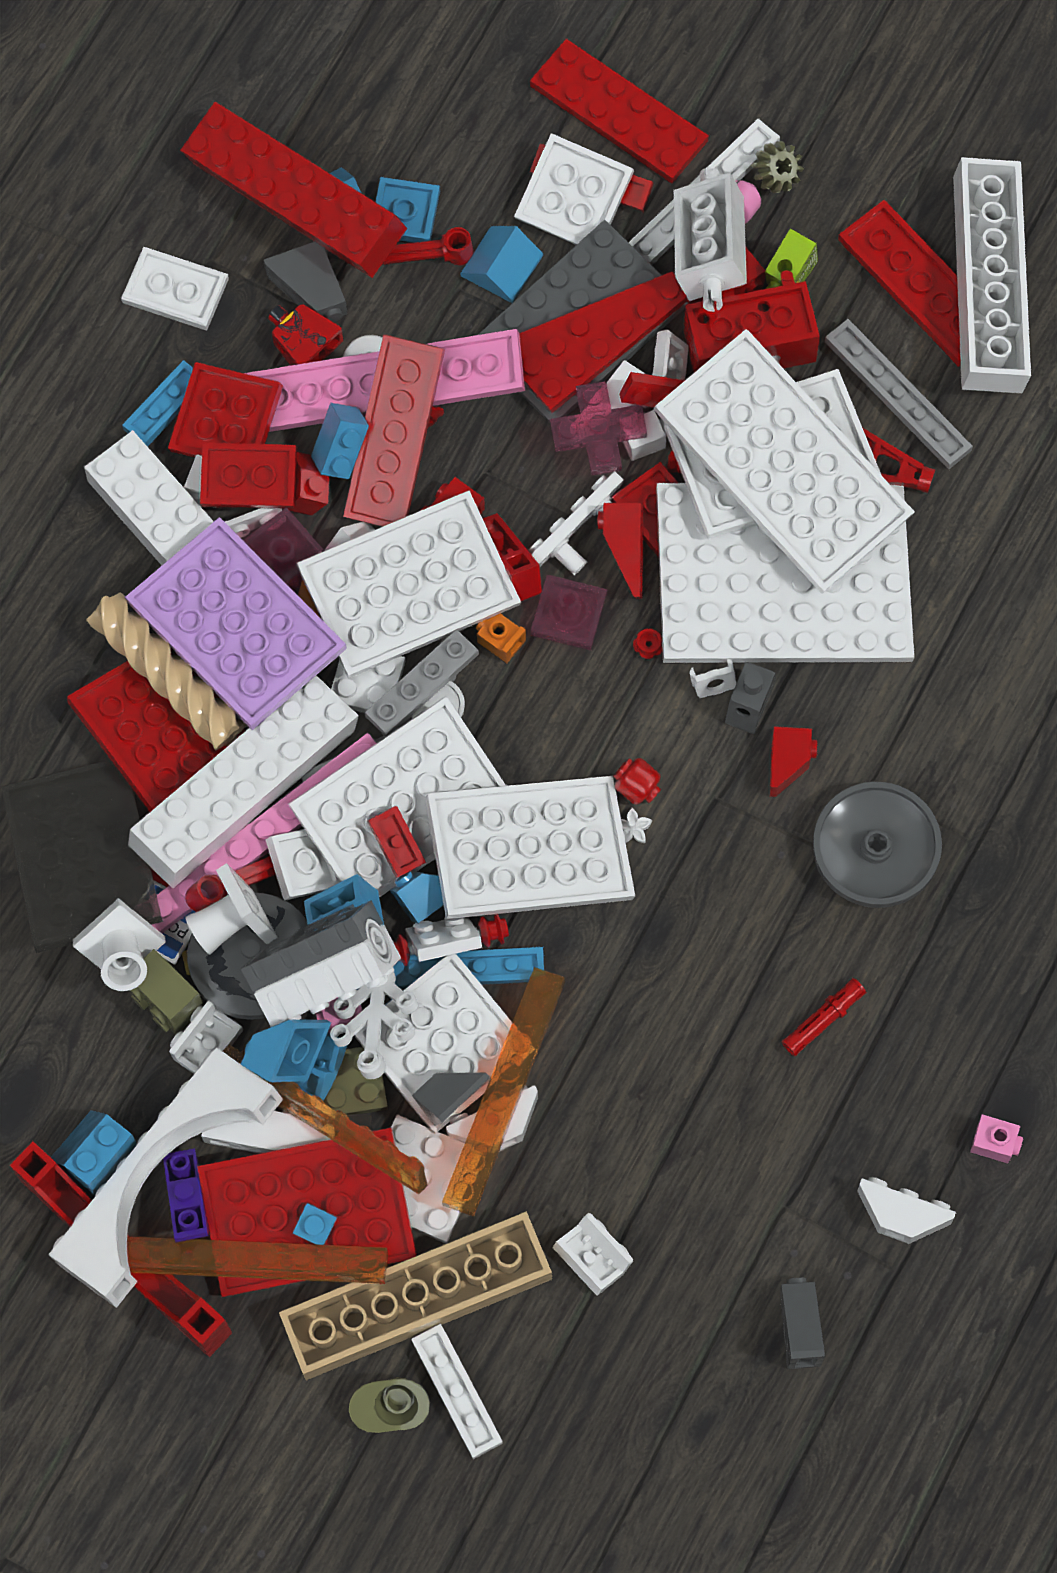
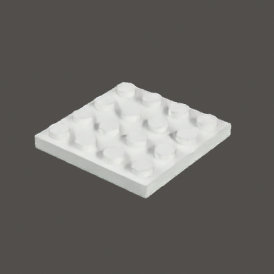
[354,954,535,1134]

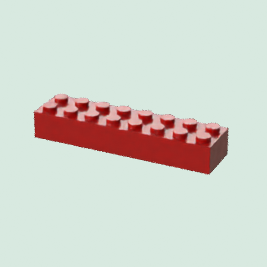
[180,102,407,278]

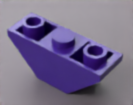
[163,1148,209,1242]

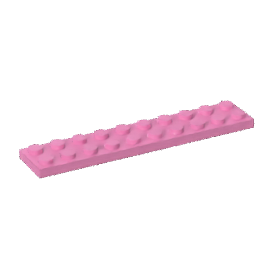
[244,329,525,432]

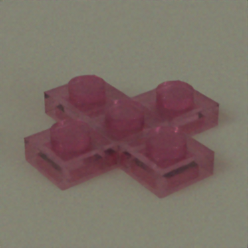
[550,381,647,475]

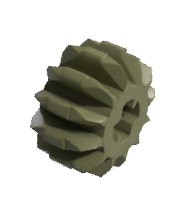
[751,141,804,193]

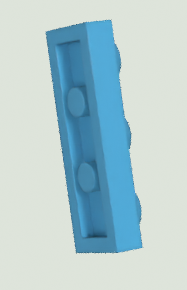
[122,360,193,447]

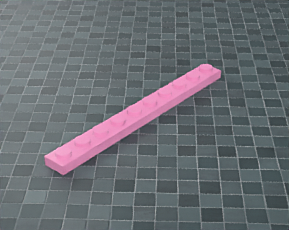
[135,733,376,934]

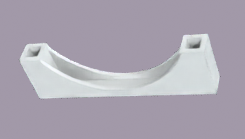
[48,1048,283,1308]

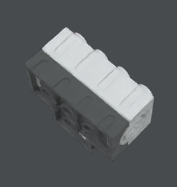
[241,900,401,1027]

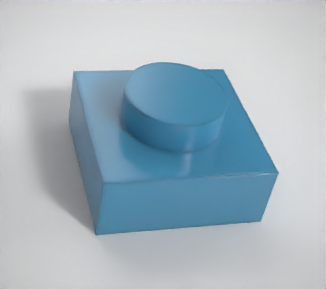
[293,1203,338,1248]

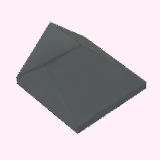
[412,1072,490,1126]

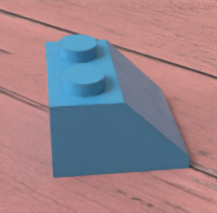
[241,1020,332,1082]

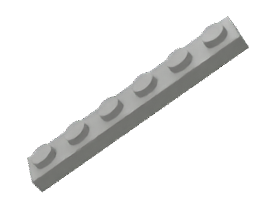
[825,319,973,469]

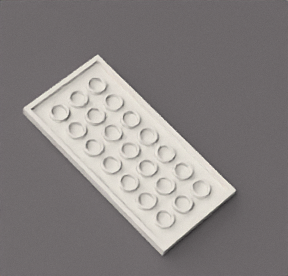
[654,329,915,594]

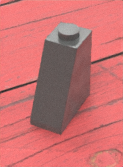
[264,242,347,322]
[780,1278,825,1369]

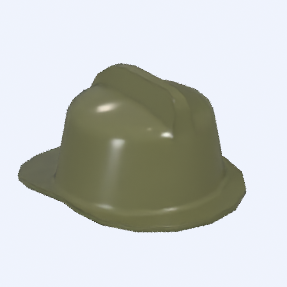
[349,1377,430,1433]

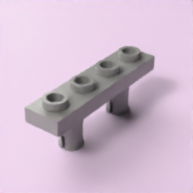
[365,629,479,737]

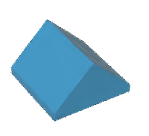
[460,226,543,303]

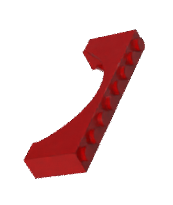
[10,1142,232,1358]

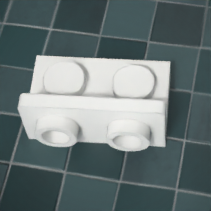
[652,329,689,380]

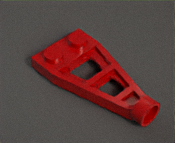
[862,427,935,493]

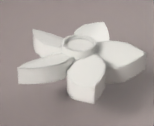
[621,808,652,843]

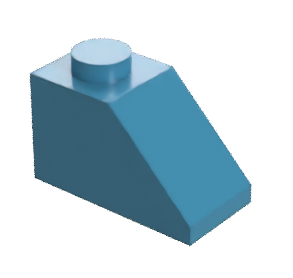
[390,871,444,923]

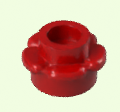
[633,629,662,659]

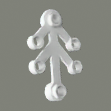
[330,971,418,1079]

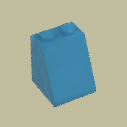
[51,1110,137,1198]

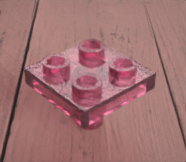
[531,575,607,650]

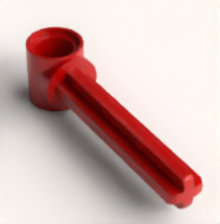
[382,227,474,265]
[185,856,276,912]

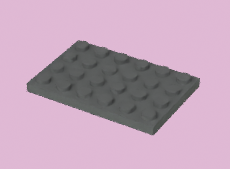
[478,219,688,428]

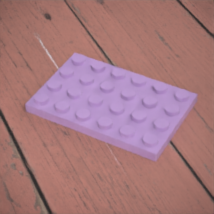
[125,517,347,730]

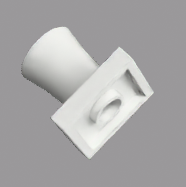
[185,863,278,955]
[72,898,166,991]

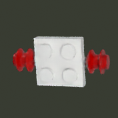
[393,914,509,966]

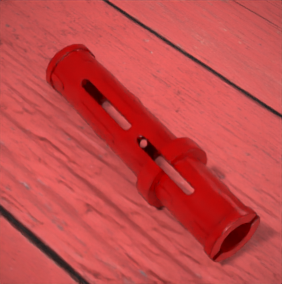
[781,978,867,1057]

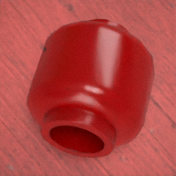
[613,758,661,805]

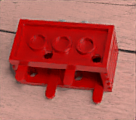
[684,270,820,373]

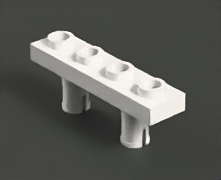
[528,471,624,575]

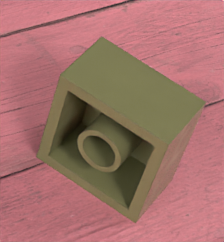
[128,949,204,1035]

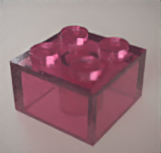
[243,507,325,591]

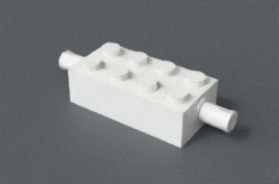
[674,167,747,312]

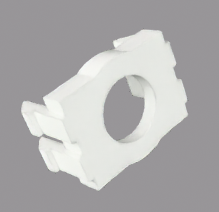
[690,660,737,698]

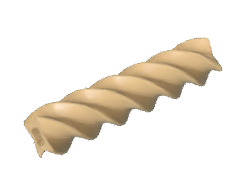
[87,592,247,751]

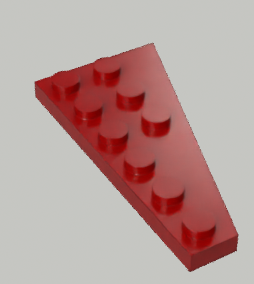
[519,271,689,414]

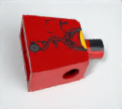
[268,304,343,366]

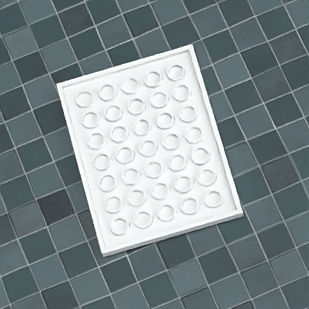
[656,483,914,663]

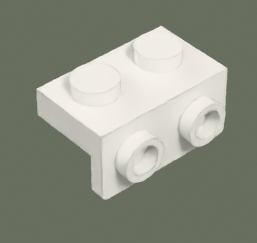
[169,1001,243,1074]
[552,1213,633,1296]

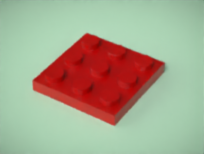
[168,362,283,457]

